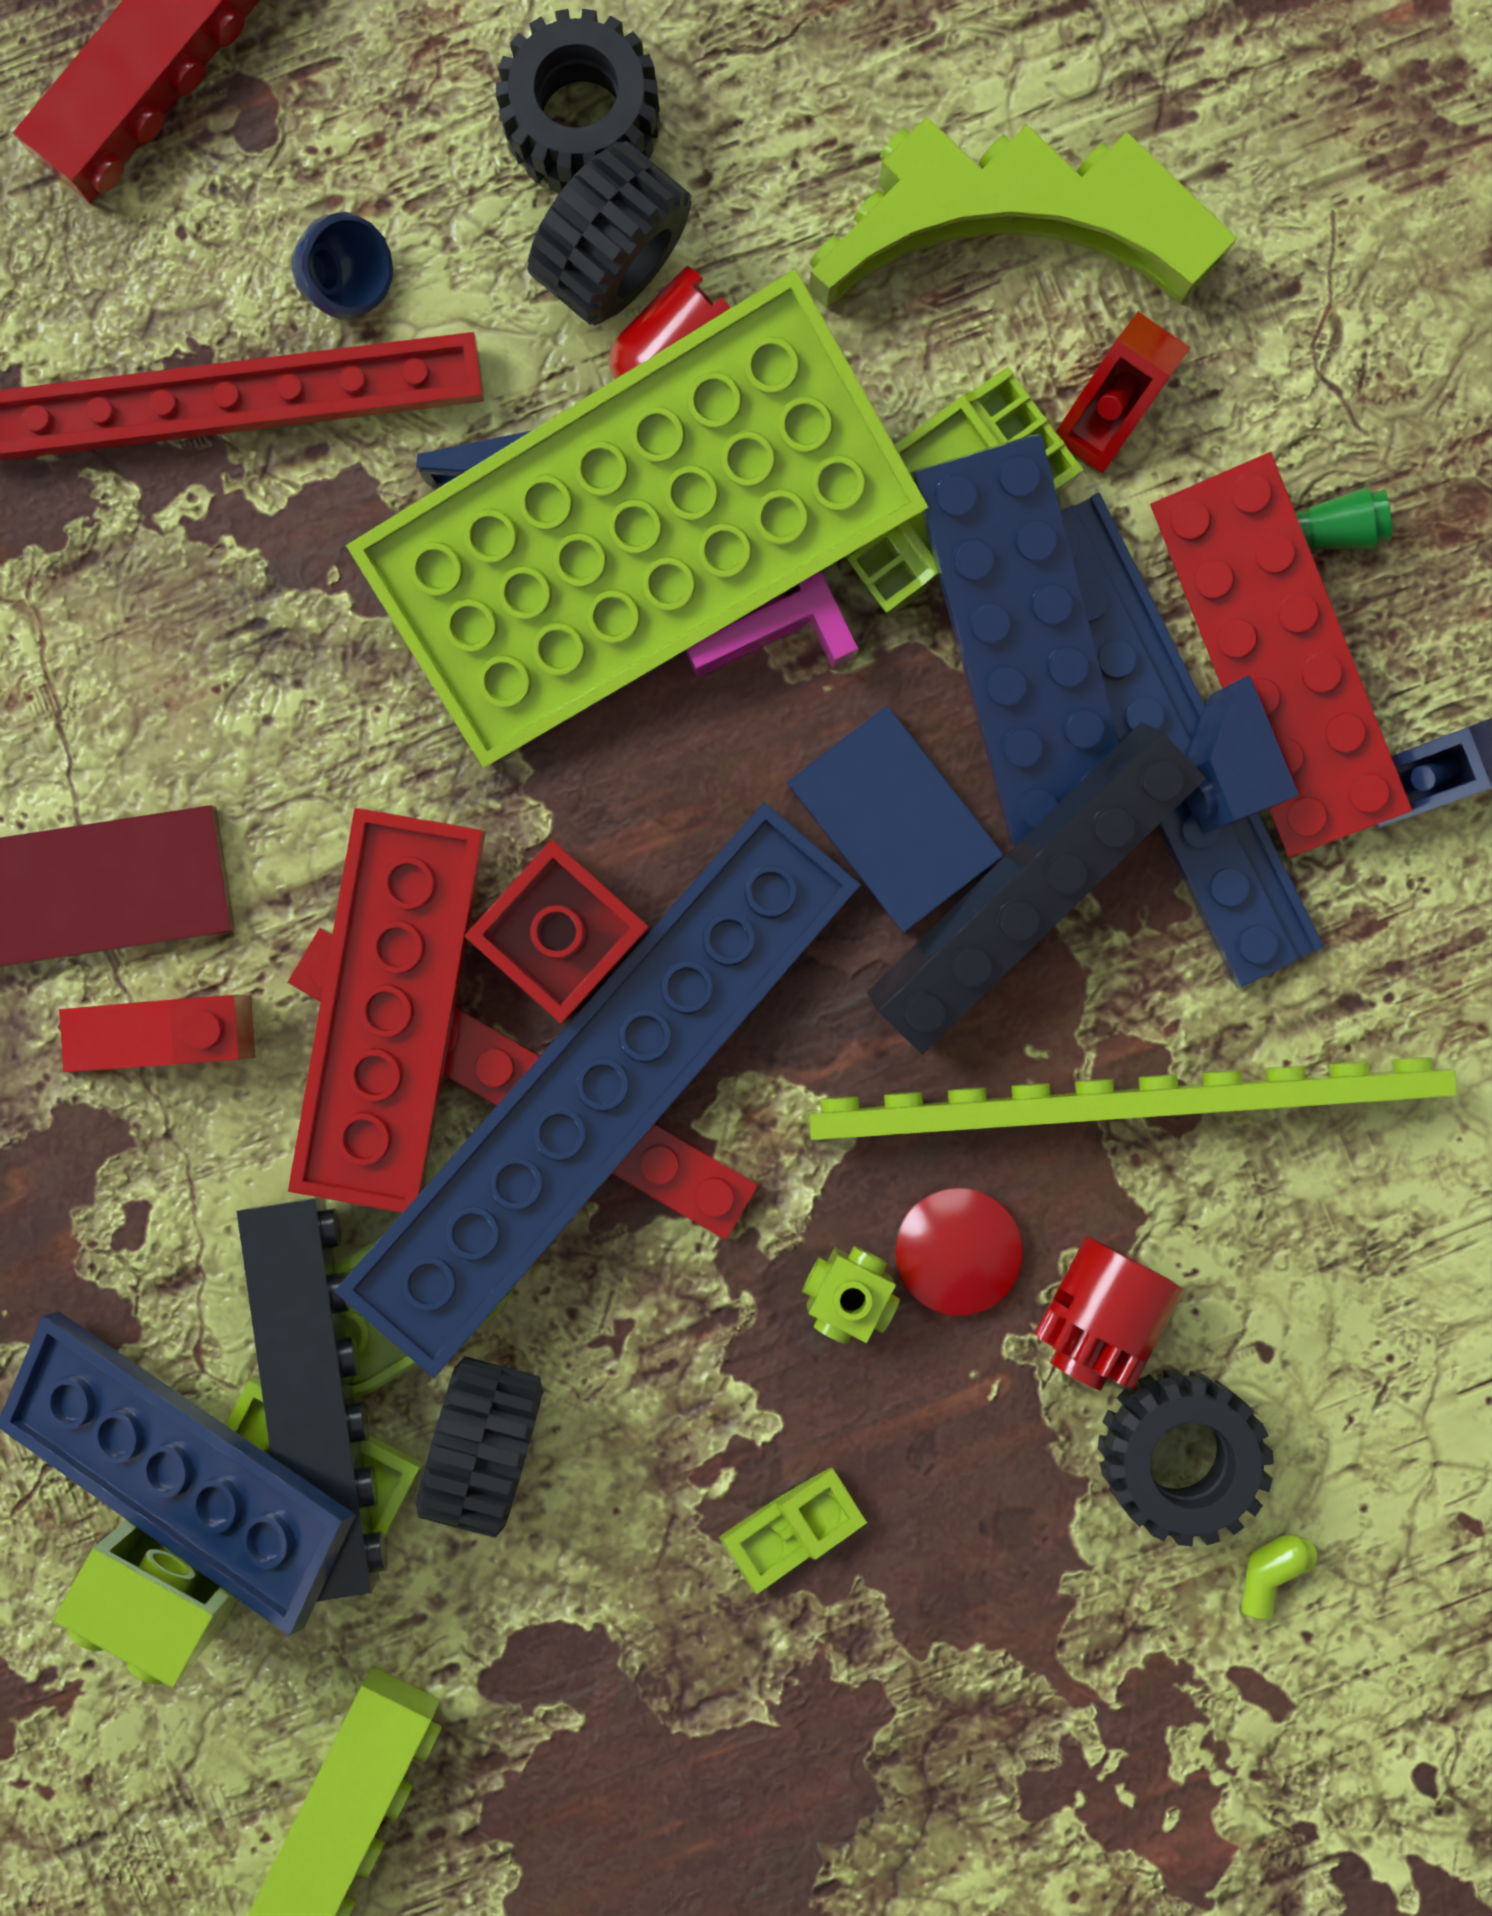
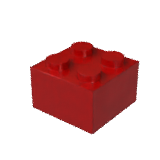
[464,839,652,1024]

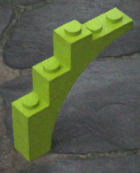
[809,116,1237,309]

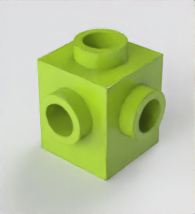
[802,1246,900,1345]

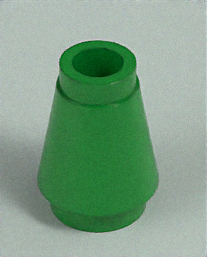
[1295,486,1392,550]

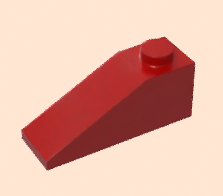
[59,995,256,1072]

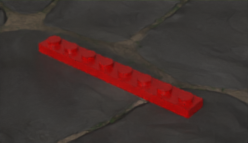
[0,332,485,461]
[287,928,758,1240]

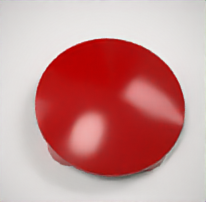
[895,1188,1023,1316]

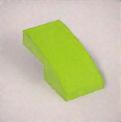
[718,1468,867,1594]

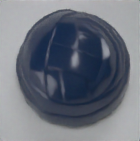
[291,211,393,320]

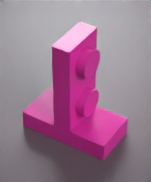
[686,571,858,678]

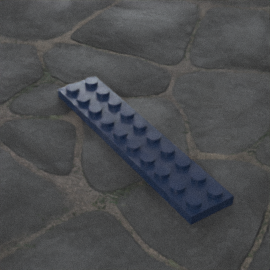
[334,802,861,1379]

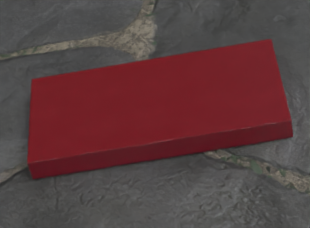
[0,805,235,967]

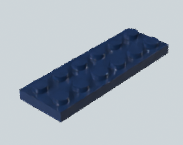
[911,434,1119,846]
[0,1312,356,1636]

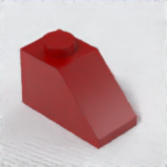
[1055,311,1191,474]

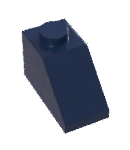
[1185,675,1299,834]
[1378,718,1492,828]

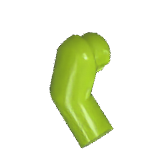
[1241,1534,1317,1619]

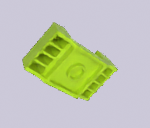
[845,367,1084,616]

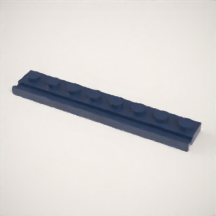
[1061,492,1324,988]

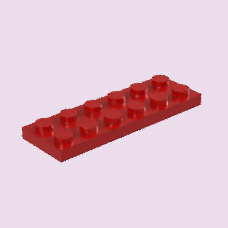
[1150,451,1412,858]
[288,807,486,1213]

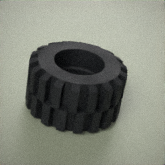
[496,9,660,194]
[527,141,692,326]
[416,1356,543,1538]
[1098,1369,1274,1547]

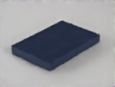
[787,705,1003,933]

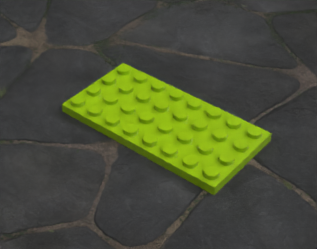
[346,268,929,768]

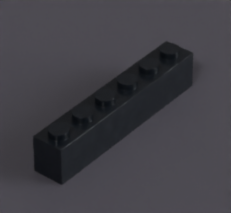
[867,722,1206,1055]
[236,1197,388,1602]

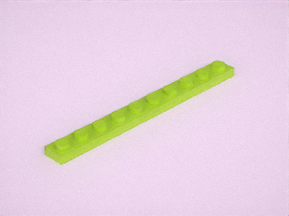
[807,1057,1457,1140]

